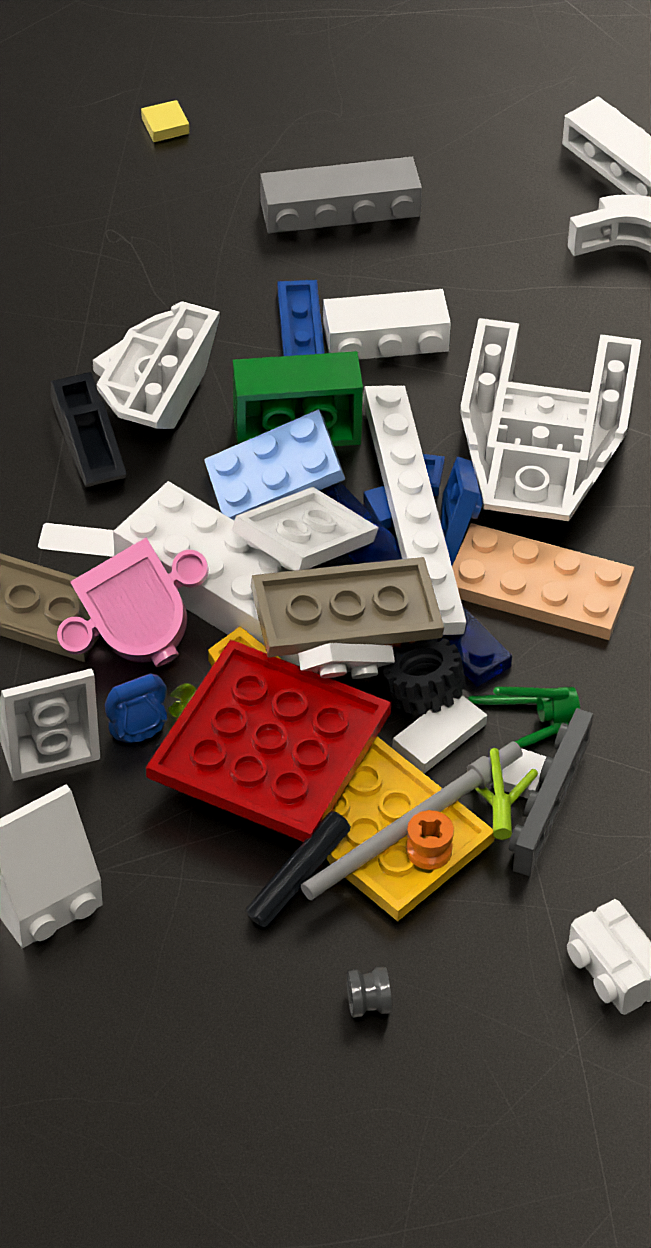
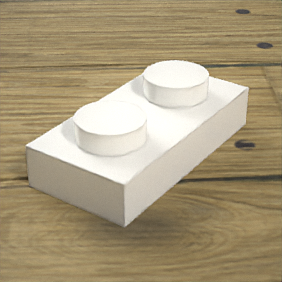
[298,643,395,679]

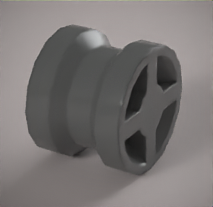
[346,966,392,1018]

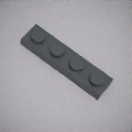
[508,708,593,877]

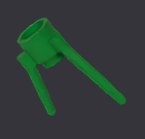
[467,686,580,748]

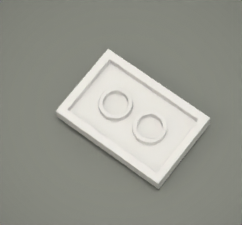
[231,487,379,571]

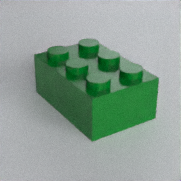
[233,351,363,446]

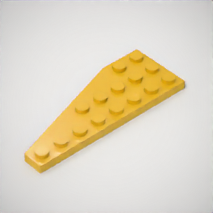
[208,626,495,922]

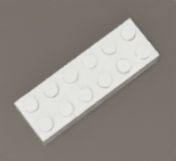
[113,481,320,674]

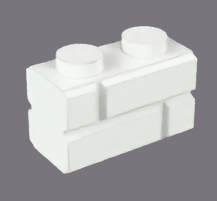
[567,899,651,1015]

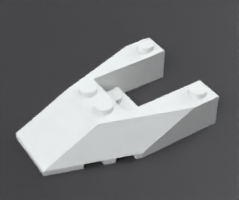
[460,318,641,521]

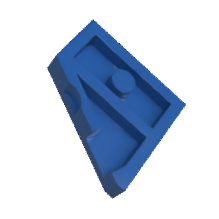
[440,457,483,566]

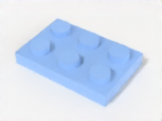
[204,409,345,520]

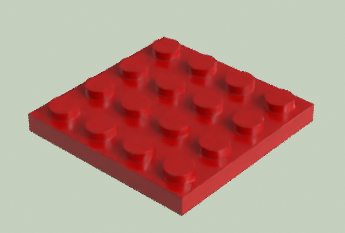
[146,639,391,842]

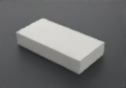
[392,695,487,774]

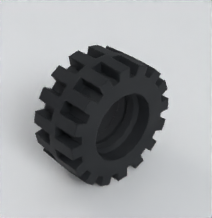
[382,638,466,714]

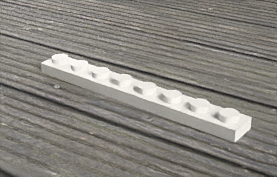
[363,385,466,635]

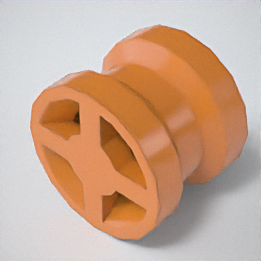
[406,810,454,870]

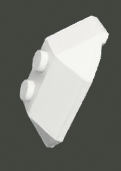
[97,301,220,429]

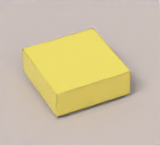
[141,100,189,142]

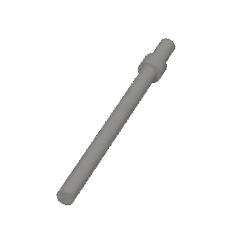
[301,741,523,900]

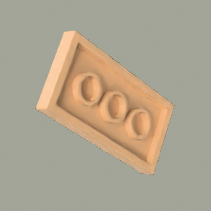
[452,523,634,640]

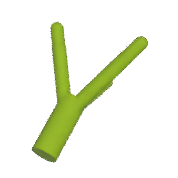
[475,748,538,840]

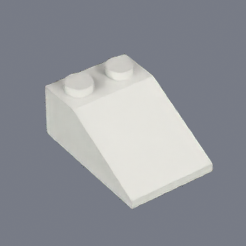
[0,668,100,781]
[0,784,103,948]

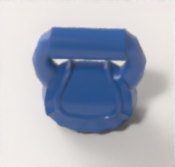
[104,673,167,743]

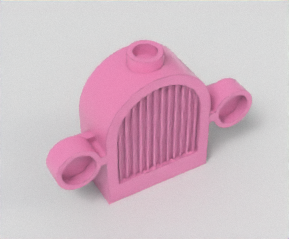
[57,537,209,667]

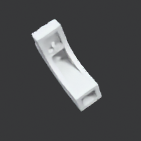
[568,195,651,256]

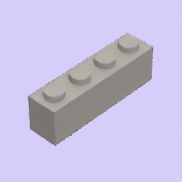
[260,156,422,234]

